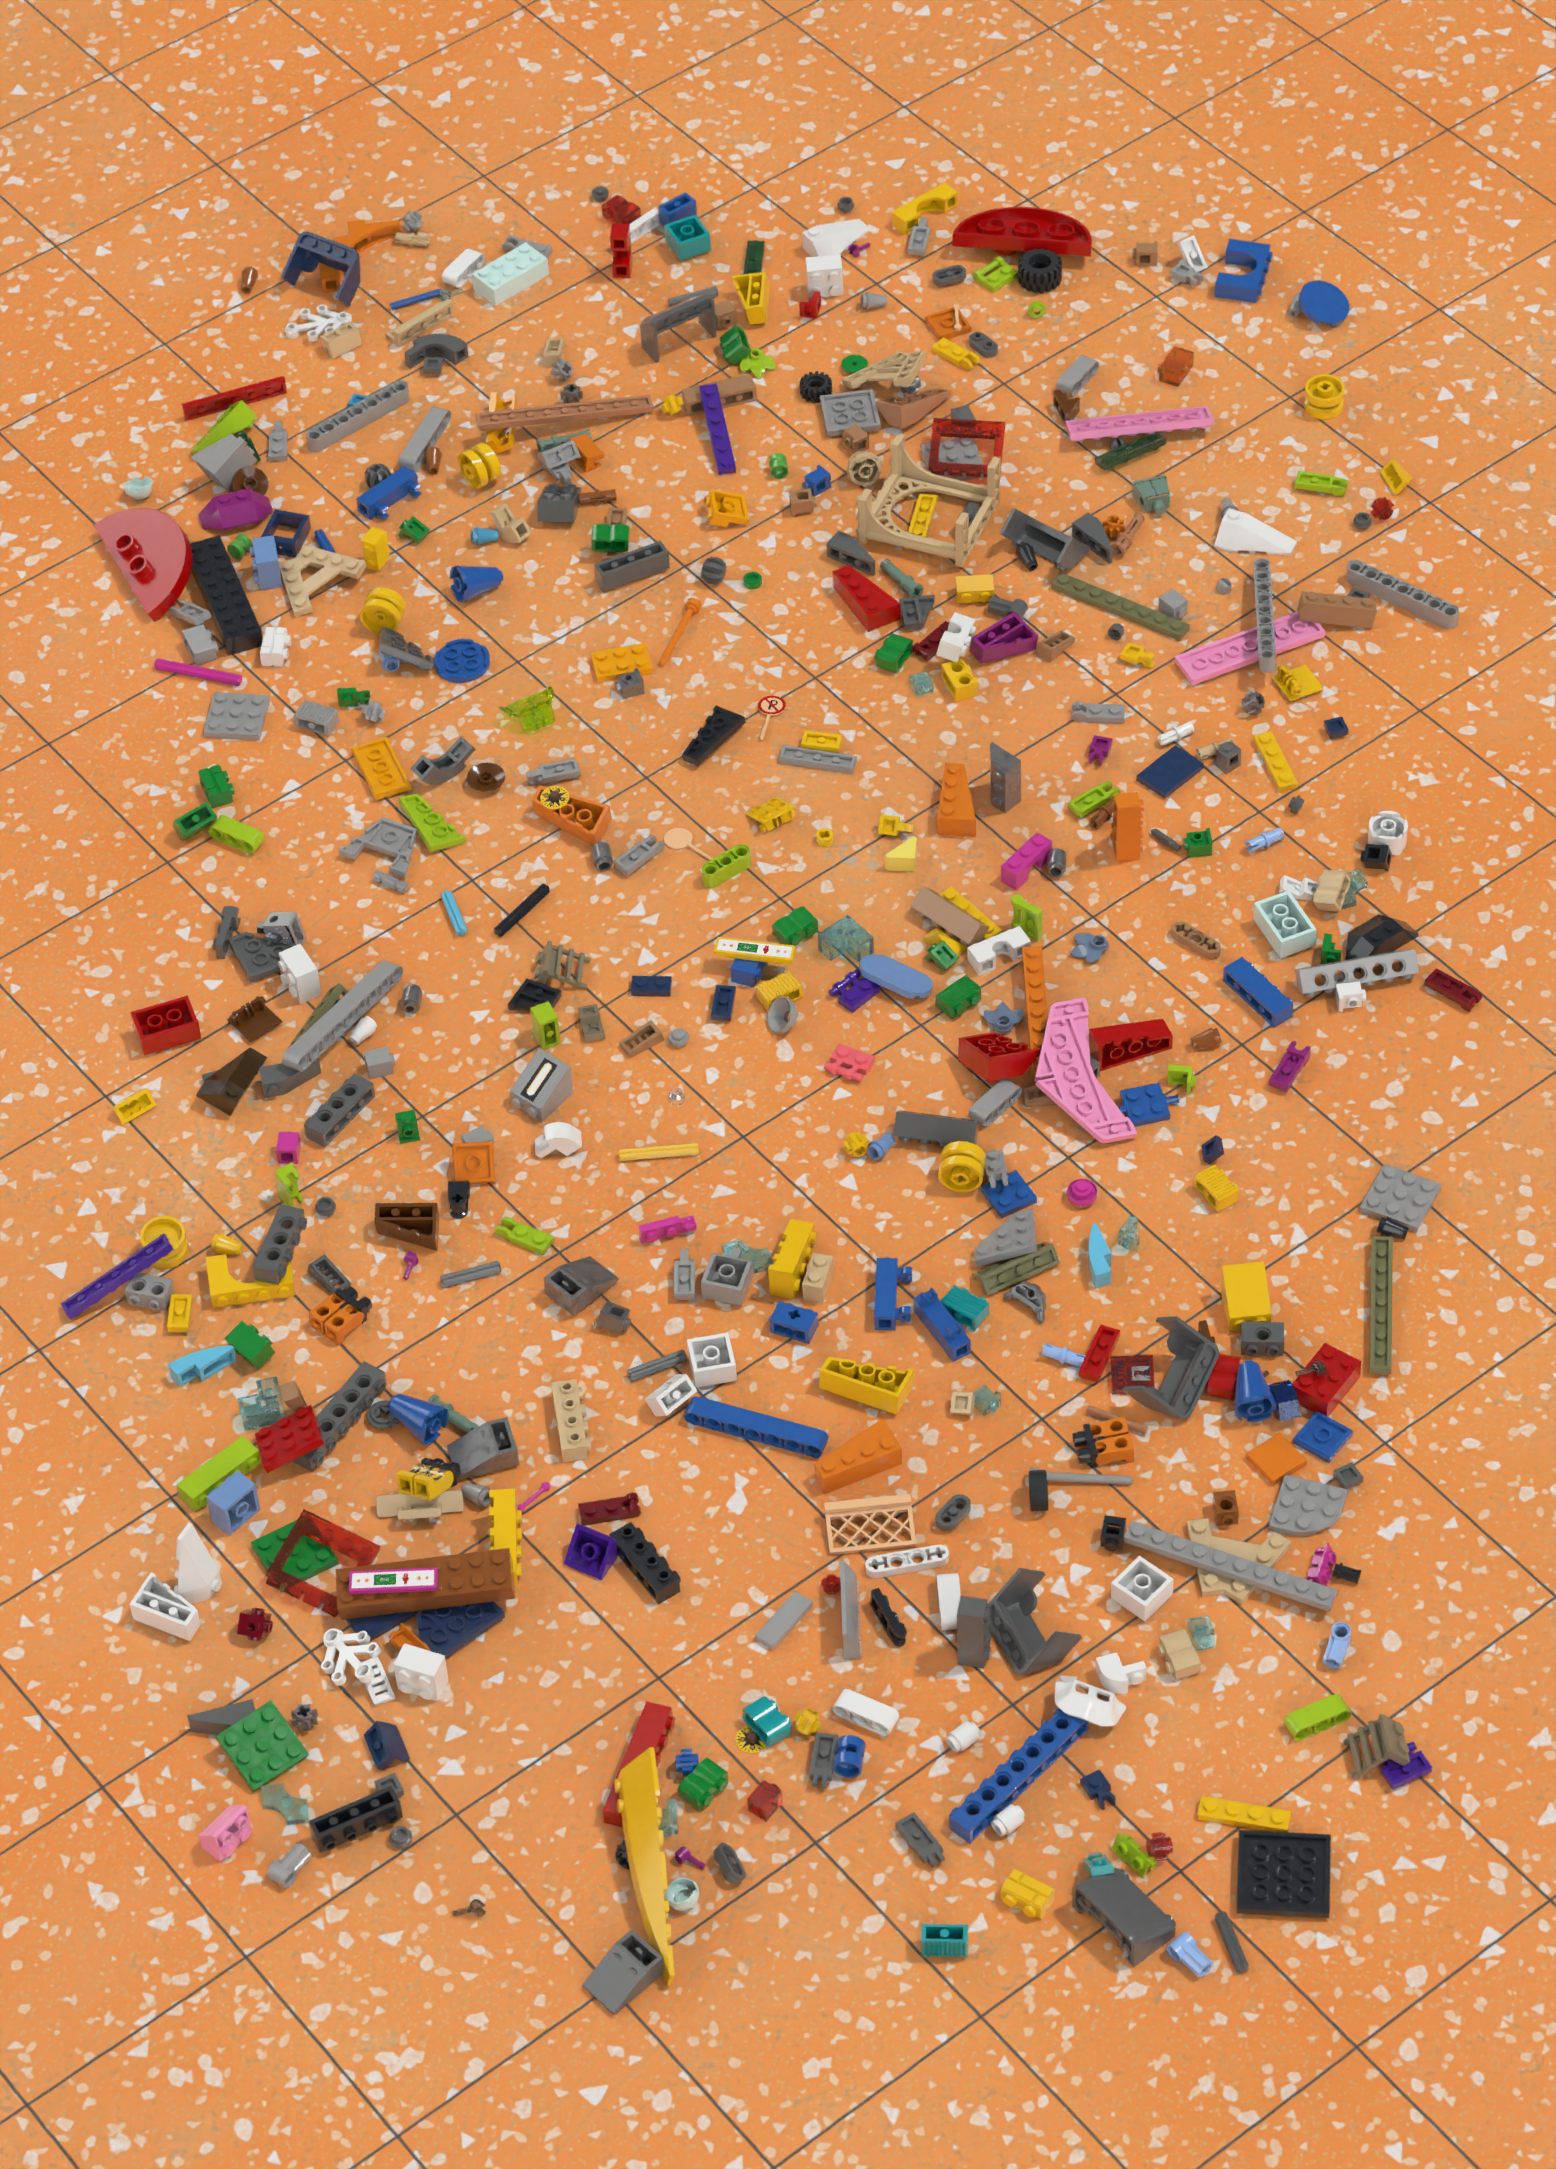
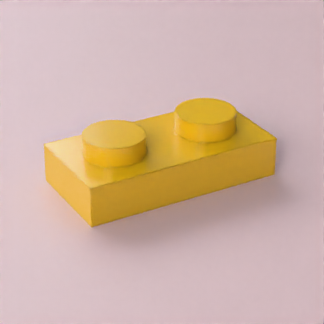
[801,731,842,753]
[167,1294,193,1332]

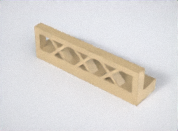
[386,299,454,347]

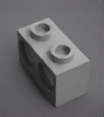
[124,1273,175,1311]

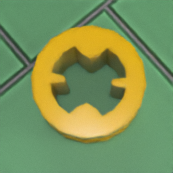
[816,828,833,847]

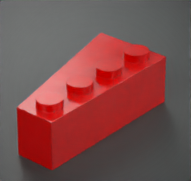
[832,565,901,632]
[1089,1019,1173,1071]

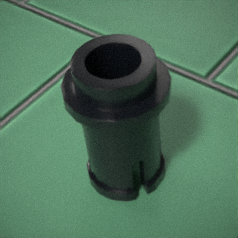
[1332,1563,1361,1584]

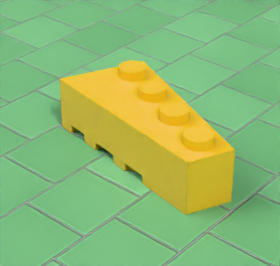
[489,1489,522,1585]

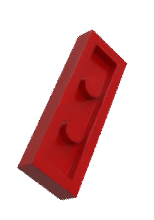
[1078,1324,1120,1382]

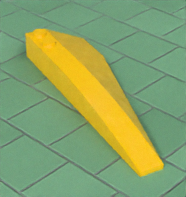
[615,1747,675,1986]

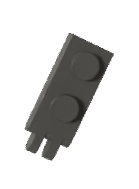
[809,1733,839,1789]
[895,1812,945,1867]

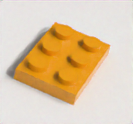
[590,643,653,683]

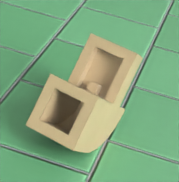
[490,503,532,543]

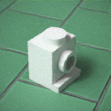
[1335,981,1366,1012]

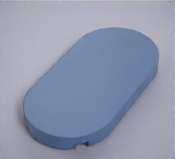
[859,954,933,999]

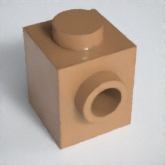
[714,300,737,330]

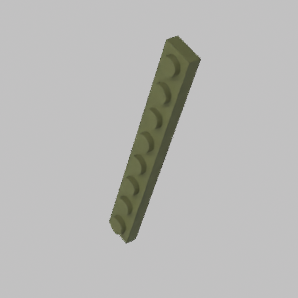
[1051,573,1190,641]
[1370,1236,1393,1374]

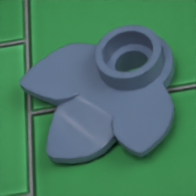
[1070,933,1109,962]
[984,1002,1024,1033]

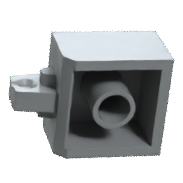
[701,1247,754,1306]

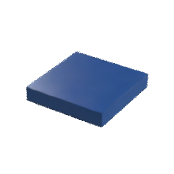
[1293,1411,1353,1463]

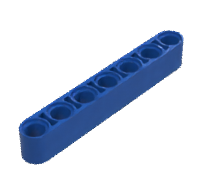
[684,1396,829,1458]

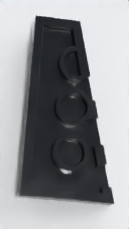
[682,705,746,766]

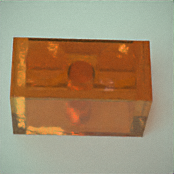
[1157,346,1194,387]

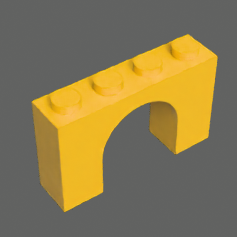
[206,1254,295,1308]

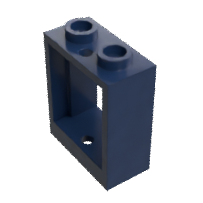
[261,509,311,558]

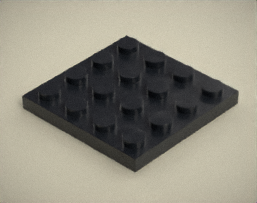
[1236,1830,1331,1918]

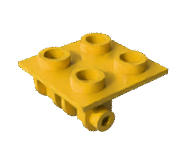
[1272,664,1324,701]
[745,798,796,832]

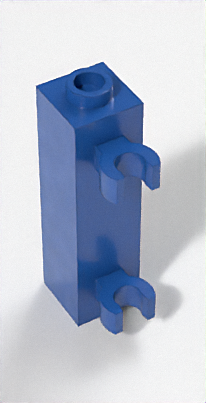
[356,466,421,520]
[874,1257,912,1330]
[913,1288,971,1362]

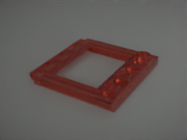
[928,418,1006,478]
[266,1509,380,1617]

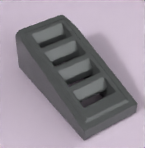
[307,1254,351,1294]

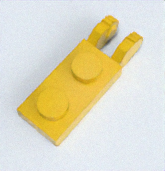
[932,337,980,370]

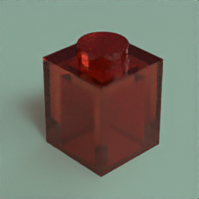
[747,1780,783,1822]

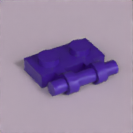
[828,969,880,1013]
[1374,1742,1432,1790]

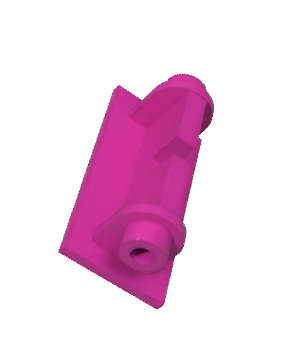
[1306,1543,1336,1586]

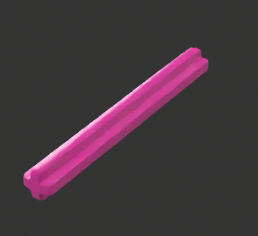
[154,658,242,686]

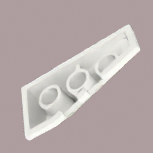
[174,1523,222,1604]

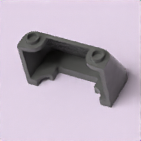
[1072,1868,1176,1967]

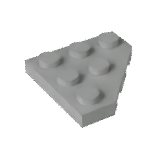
[975,1209,1037,1267]

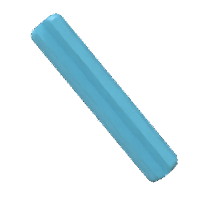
[441,890,467,936]

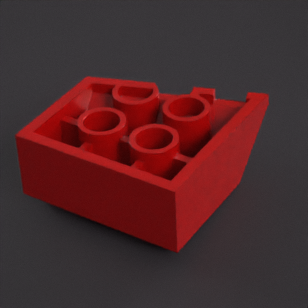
[958,1032,1041,1082]

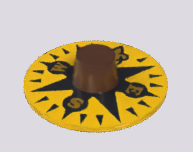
[540,786,569,810]
[735,1725,766,1754]

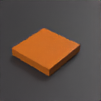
[925,307,971,341]
[452,1141,495,1184]
[1246,1432,1307,1485]

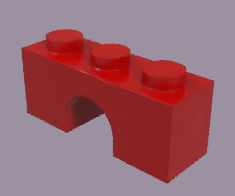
[610,223,633,278]

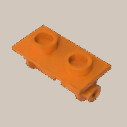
[389,1623,430,1651]

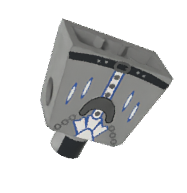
[257,912,306,946]

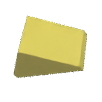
[885,836,917,872]

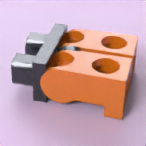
[309,1286,372,1345]
[1072,1416,1134,1468]

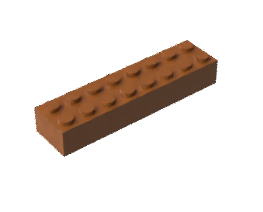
[335,1548,515,1620]

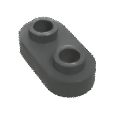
[932,265,966,287]
[969,332,998,358]
[936,1494,971,1531]
[714,1843,746,1884]

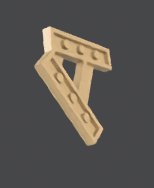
[841,350,927,389]
[279,545,367,617]
[1186,1518,1292,1604]

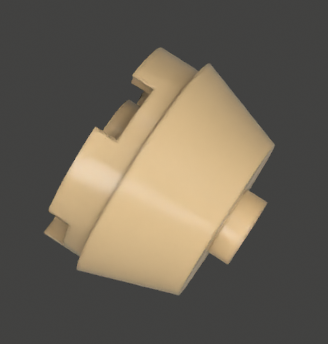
[846,451,882,487]

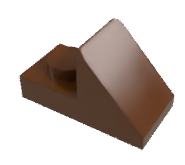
[1053,389,1080,424]

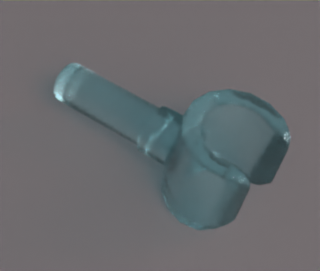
[438,288,463,301]

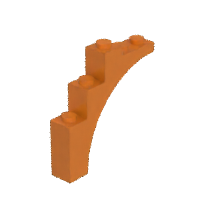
[319,220,401,293]

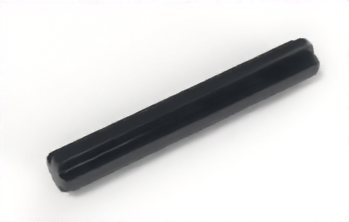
[494,883,550,937]

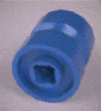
[833,1735,866,1778]

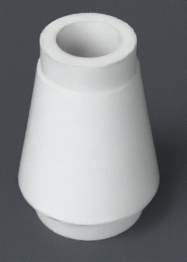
[349,1016,377,1045]

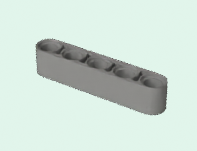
[398,406,451,472]

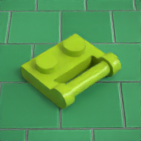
[972,256,1018,293]
[1011,894,1042,942]

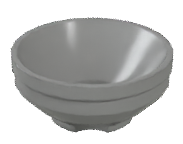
[768,997,798,1033]

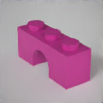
[1001,832,1052,891]

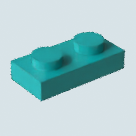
[1083,1852,1114,1877]

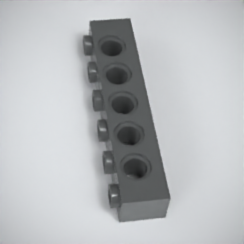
[292,1361,387,1472]

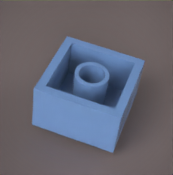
[250,535,282,590]
[207,1471,261,1536]

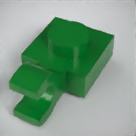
[337,687,371,707]

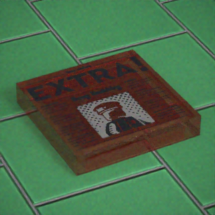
[1110,1355,1155,1394]

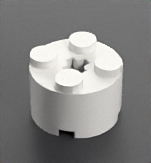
[1368,811,1408,856]

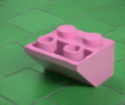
[199,1805,252,1862]

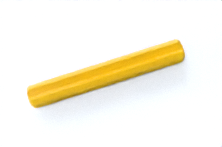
[618,1143,699,1161]

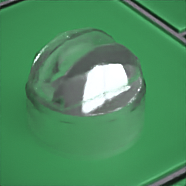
[669,1088,685,1105]

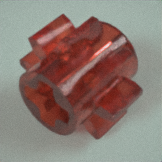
[1371,497,1394,521]
[1146,1832,1173,1862]

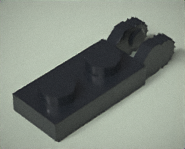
[870,1588,907,1647]

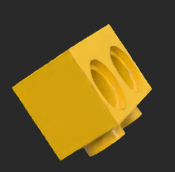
[941,658,979,702]

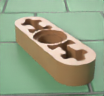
[1171,921,1221,959]

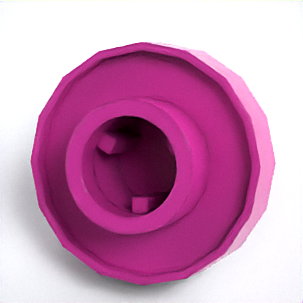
[1067,1179,1097,1207]

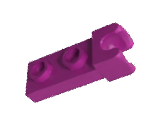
[1269,1041,1311,1092]

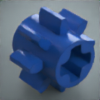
[676,1748,699,1777]

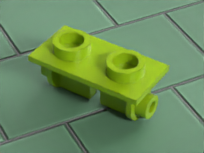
[1111,1832,1157,1878]

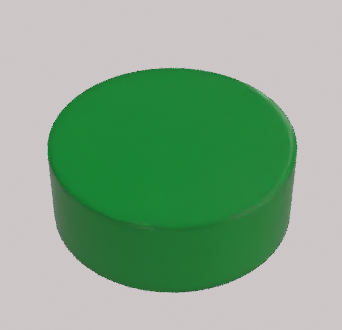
[743,572,762,589]

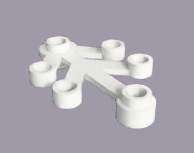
[285,304,352,342]
[321,1628,381,1686]

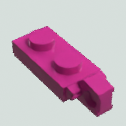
[639,1215,697,1244]

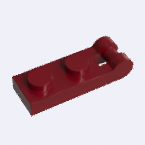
[912,621,949,661]
[1424,968,1482,1011]
[578,1493,641,1526]

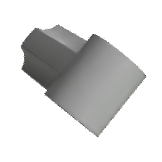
[267,1843,312,1889]

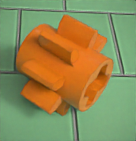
[1102,515,1125,538]

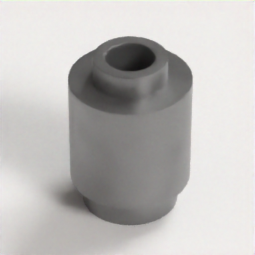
[591,842,613,871]
[1046,848,1067,877]
[400,984,423,1013]

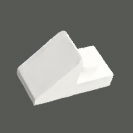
[1177,235,1208,272]

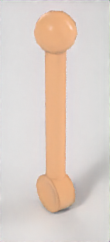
[953,303,961,331]

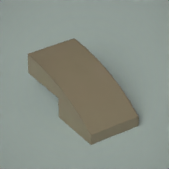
[577,1004,605,1042]

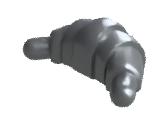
[1004,1281,1046,1323]

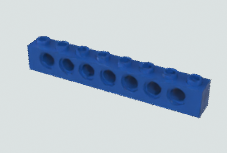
[949,1708,1089,1844]

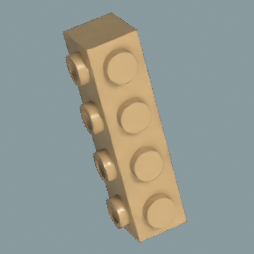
[551,1379,591,1463]

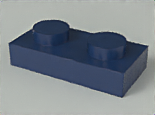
[631,976,672,996]
[711,985,736,1021]

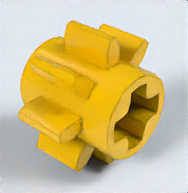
[661,394,684,416]
[843,1132,869,1157]
[793,1707,822,1735]

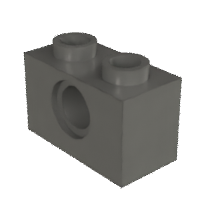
[1241,1322,1284,1356]

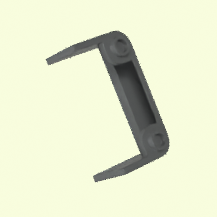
[640,294,716,363]
[1000,508,1091,571]
[1123,1316,1219,1419]
[988,1568,1082,1675]

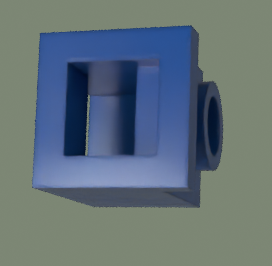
[802,465,831,496]

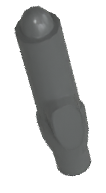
[1151,829,1181,851]

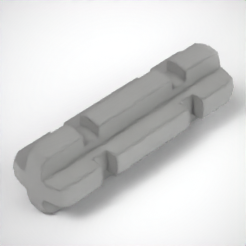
[373,870,408,893]

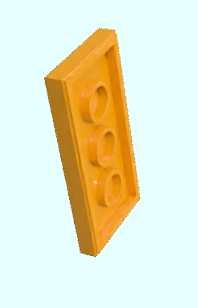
[351,737,412,800]

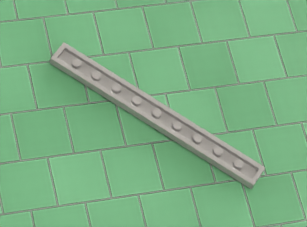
[1124,1521,1338,1612]

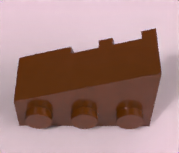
[374,1203,440,1251]

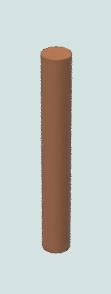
[1086,1405,1149,1435]

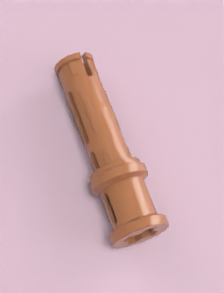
[1111,513,1145,557]

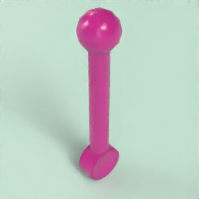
[517,1482,550,1512]

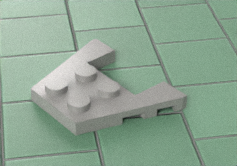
[339,817,417,878]

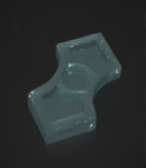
[1341,869,1368,909]
[721,1239,774,1273]
[261,1783,309,1825]

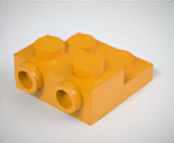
[703,489,749,527]

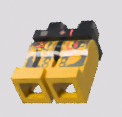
[396,1458,461,1501]

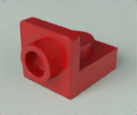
[799,291,822,319]

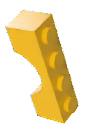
[892,182,958,235]

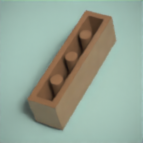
[682,374,757,416]
[1297,591,1377,629]
[911,886,989,947]

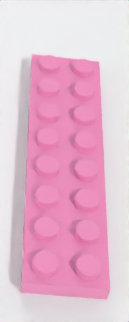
[1065,406,1214,442]
[1175,611,1325,685]

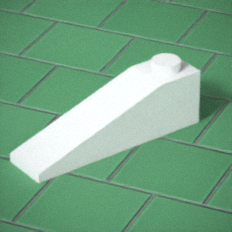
[802,219,869,257]
[1214,508,1297,556]

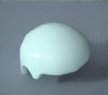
[124,476,153,500]
[665,1877,699,1911]

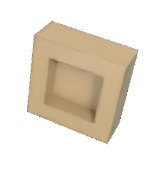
[950,1392,975,1415]

